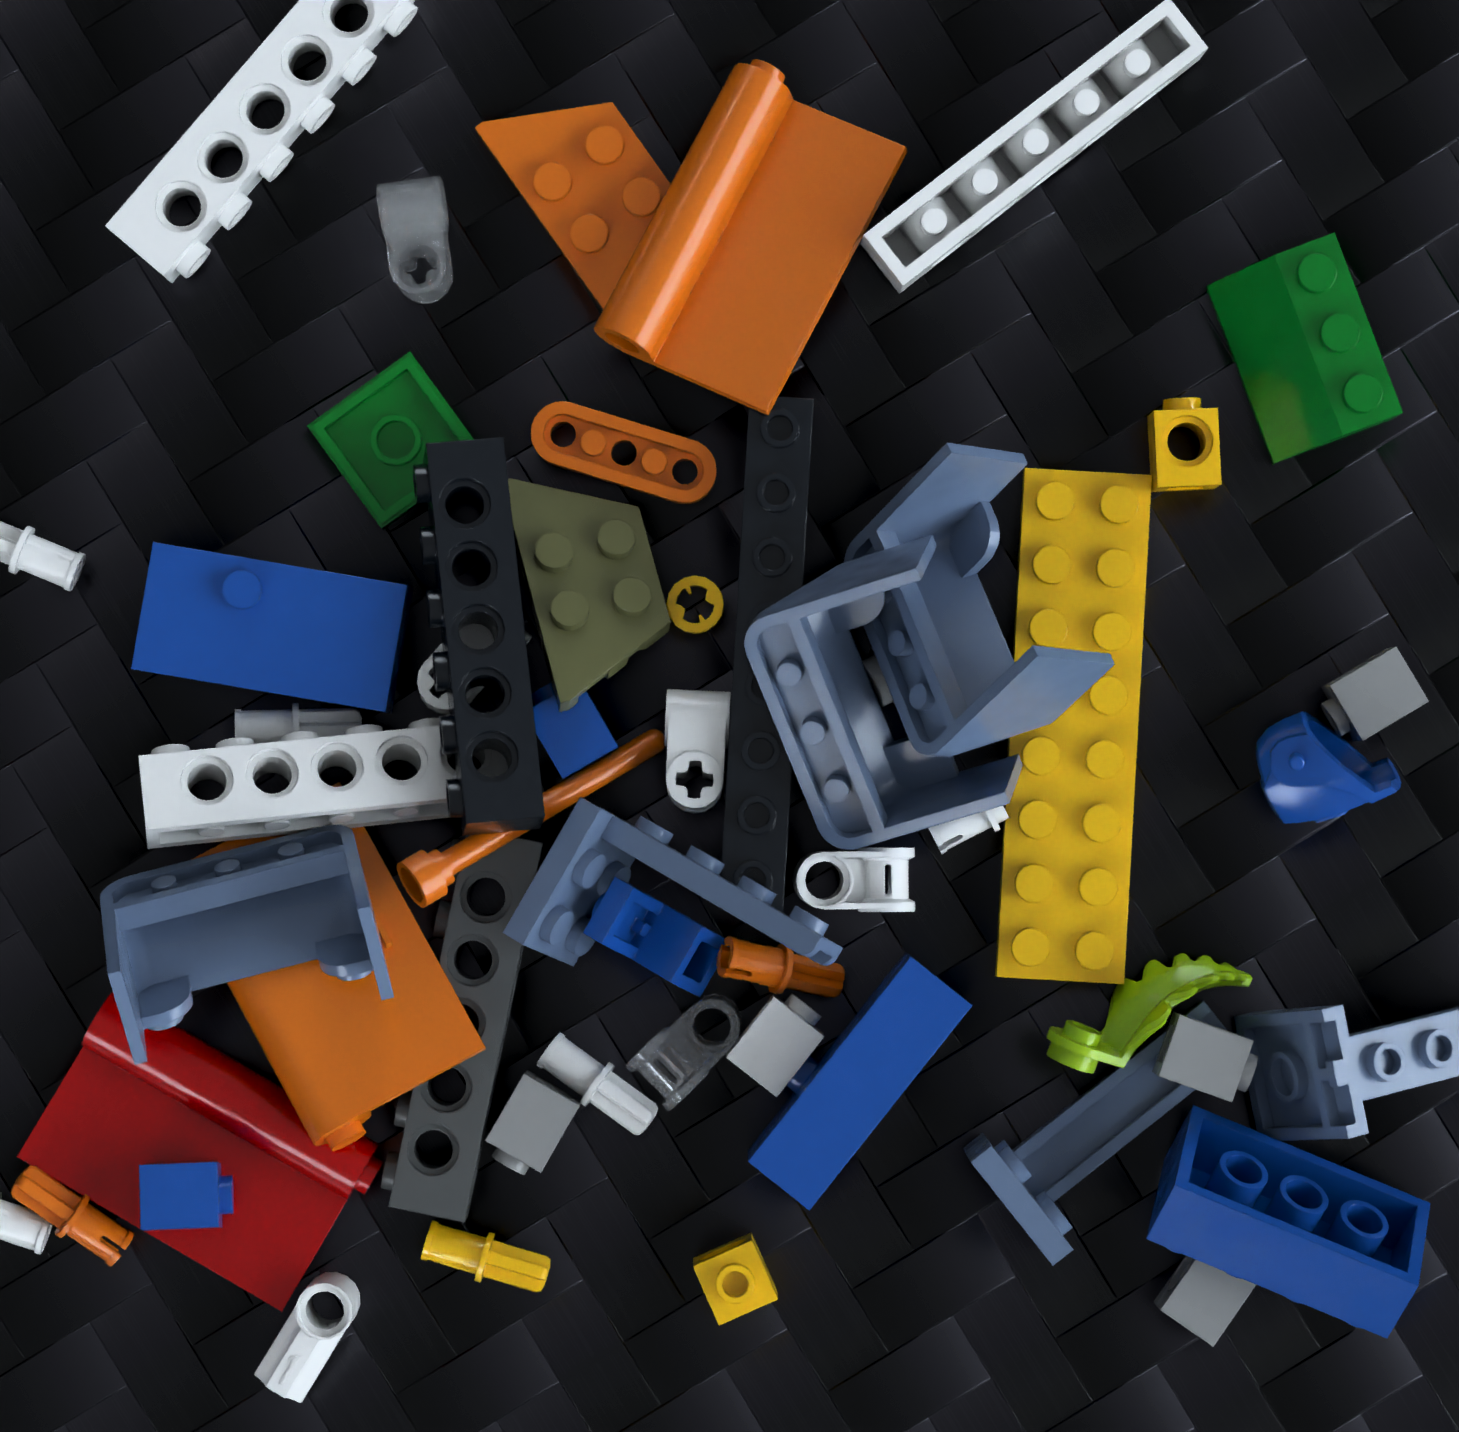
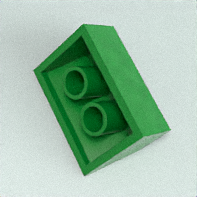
[1206,232,1403,464]

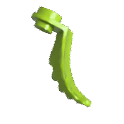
[1046,953,1253,1073]

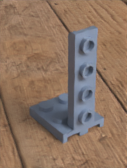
[503,797,843,967]
[963,999,1228,1266]
[1234,1004,1459,1141]

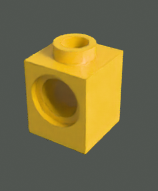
[1147,397,1222,492]
[693,1232,778,1326]

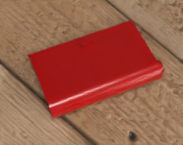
[17,991,384,1312]

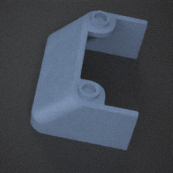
[844,442,1115,757]
[744,534,1023,850]
[100,825,394,1065]

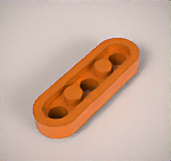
[531,401,717,504]

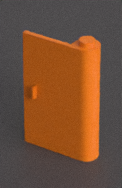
[594,59,908,415]
[191,782,486,1151]

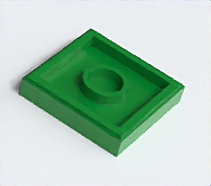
[307,352,474,530]

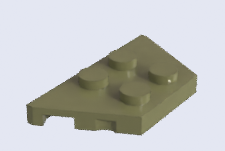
[508,478,671,712]

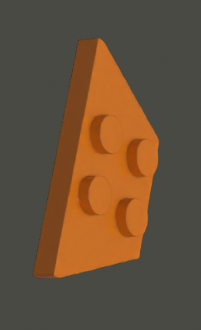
[475,102,670,310]

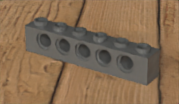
[381,835,546,1222]

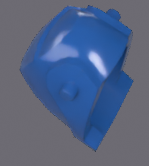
[1256,711,1402,824]

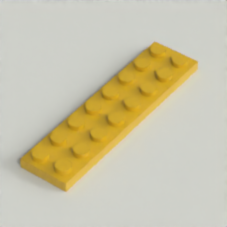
[995,468,1152,984]

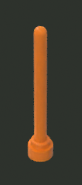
[397,729,665,908]

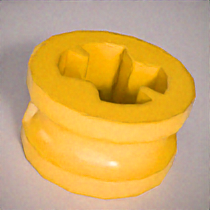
[666,575,724,634]

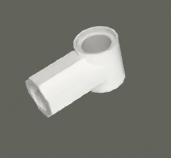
[254,1272,361,1403]

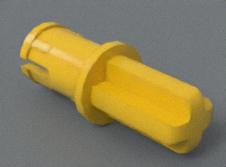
[421,1220,551,1292]

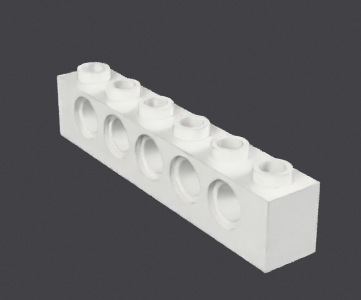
[105,0,418,283]
[860,0,1208,294]
[138,712,508,849]

